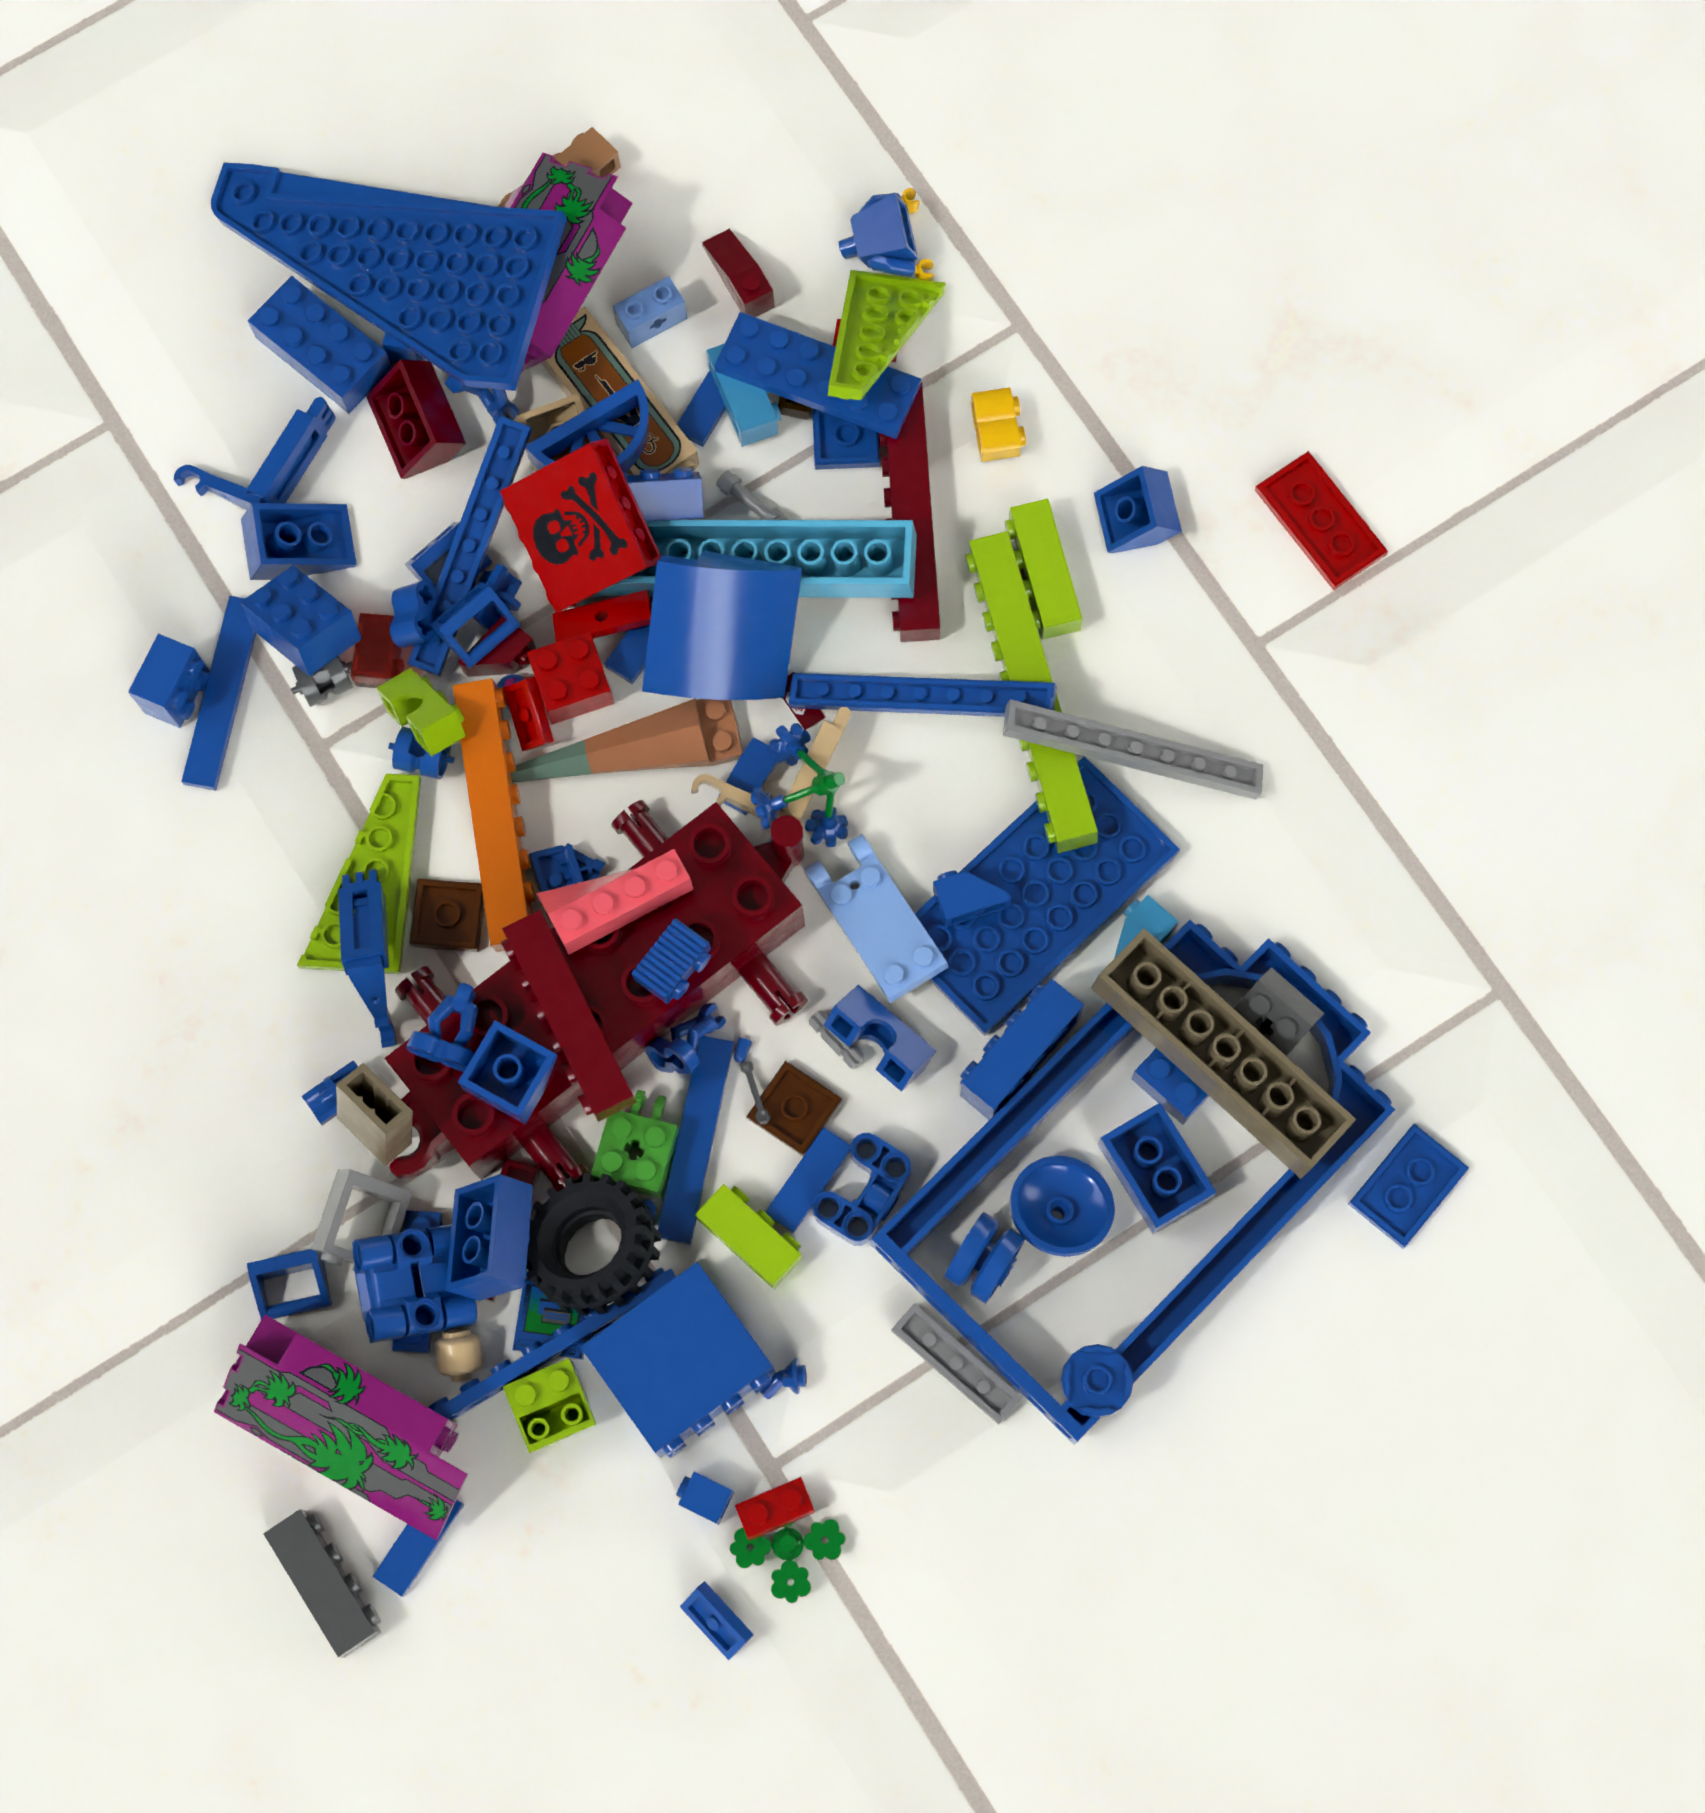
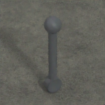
[740,1060,771,1124]

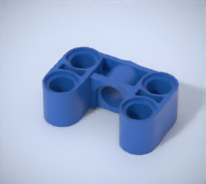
[813,1133,911,1246]

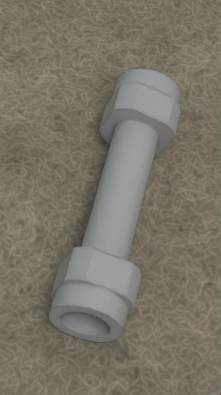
[716,470,788,520]

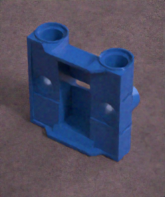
[352,1224,477,1344]

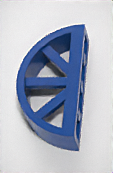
[525,379,649,472]

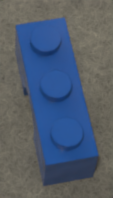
[824,984,936,1092]

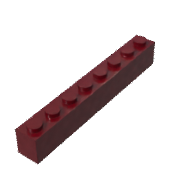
[879,382,940,642]

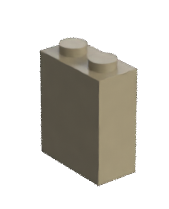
[336,1063,413,1166]

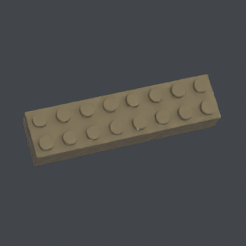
[1091,928,1356,1179]

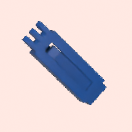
[173,397,336,510]
[338,869,396,1048]

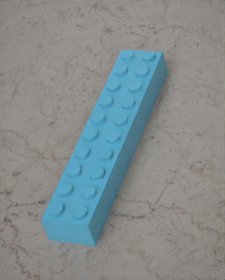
[592,520,917,598]

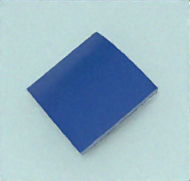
[642,551,803,700]

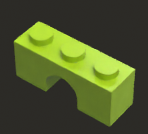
[377,668,466,756]

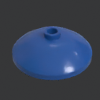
[1010,1156,1115,1257]

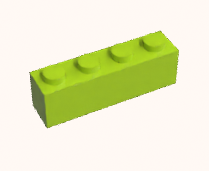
[1005,498,1083,640]

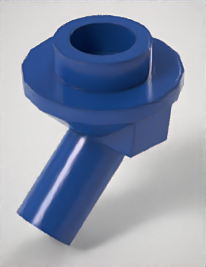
[761,1358,807,1399]

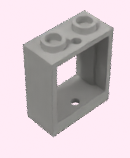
[311,1169,413,1271]

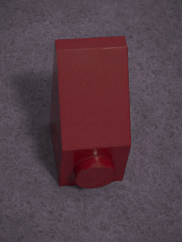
[458,616,536,677]

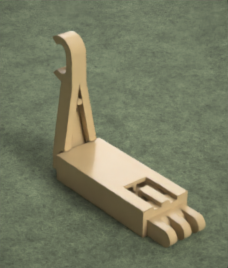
[691,707,851,821]

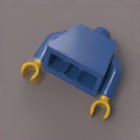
[838,188,934,281]

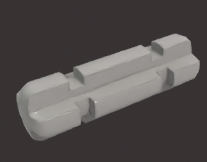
[809,1010,864,1069]

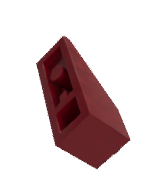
[701,228,775,317]

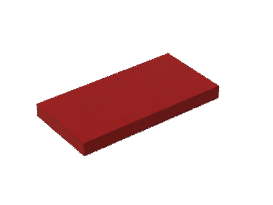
[1255,451,1388,591]

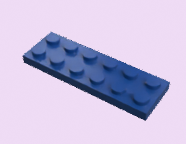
[714,312,921,439]

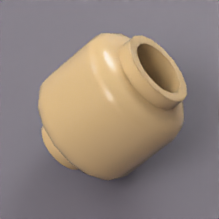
[435,1328,483,1382]

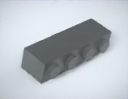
[263,1509,382,1658]

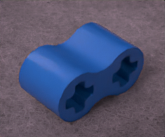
[390,580,436,648]

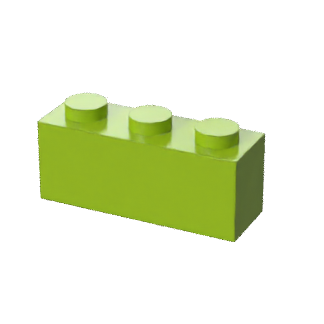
[695,1184,802,1289]

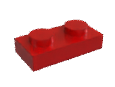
[503,677,554,752]
[735,1477,816,1541]

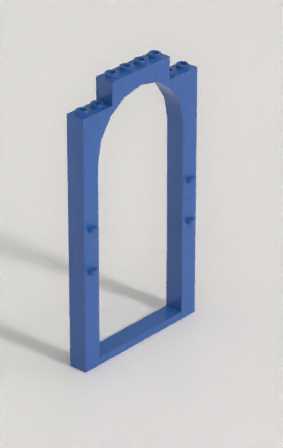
[870,920,1395,1445]

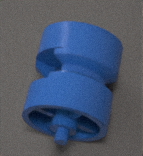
[388,727,455,780]

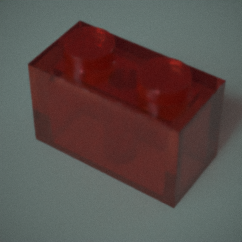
[350,613,406,688]

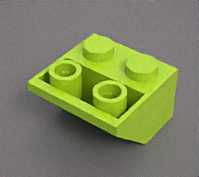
[503,1358,596,1453]

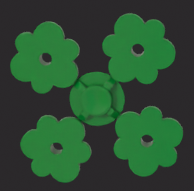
[730,1519,846,1603]

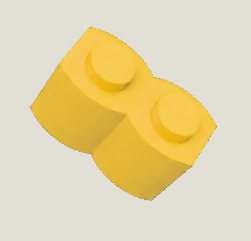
[970,387,1026,462]

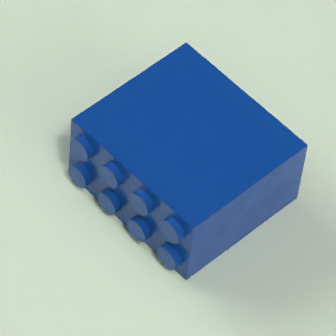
[580,1262,776,1458]

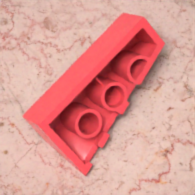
[536,849,693,955]

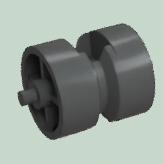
[291,656,354,707]

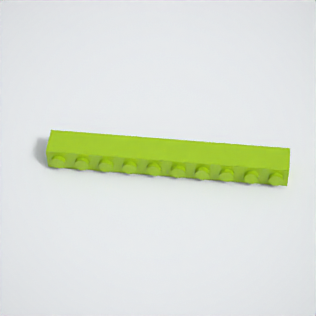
[965,531,1098,853]

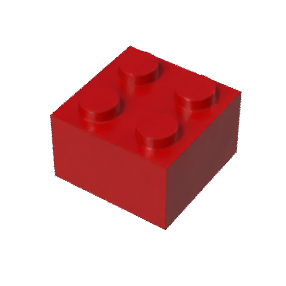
[527,631,615,725]

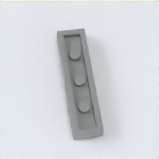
[891,1303,1022,1425]

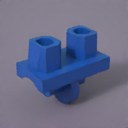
[472,564,522,631]
[302,1060,358,1126]

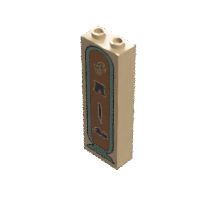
[541,306,699,475]

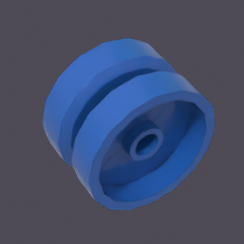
[944,1212,1025,1304]

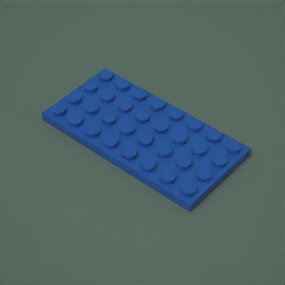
[914,756,1180,1036]

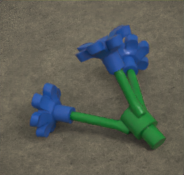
[751,723,848,847]

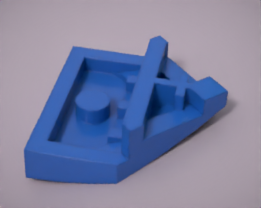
[529,843,606,919]

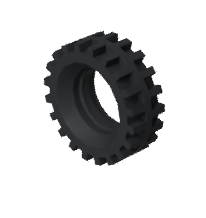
[526,1173,661,1316]

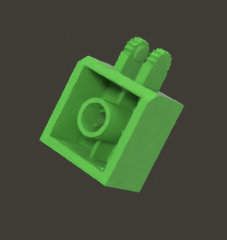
[591,1090,679,1199]

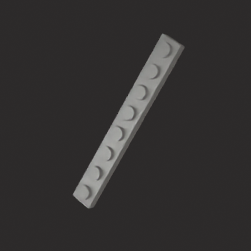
[1003,699,1263,800]

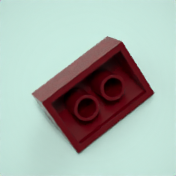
[366,360,466,479]

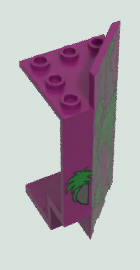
[504,152,633,372]
[214,1315,468,1540]

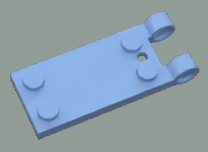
[804,834,949,1003]

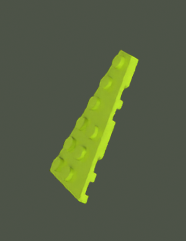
[828,270,946,400]
[297,773,422,975]

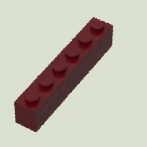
[501,910,637,1122]

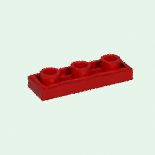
[552,590,652,642]

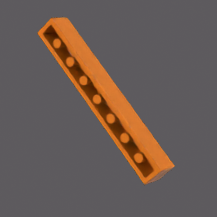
[453,678,535,952]

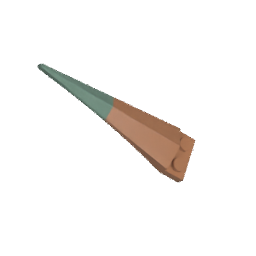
[511,698,744,783]

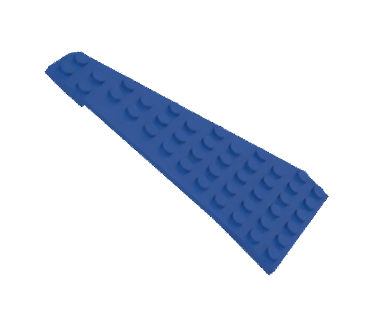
[211,162,567,391]

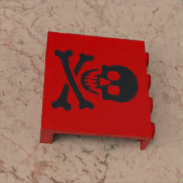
[500,438,661,613]

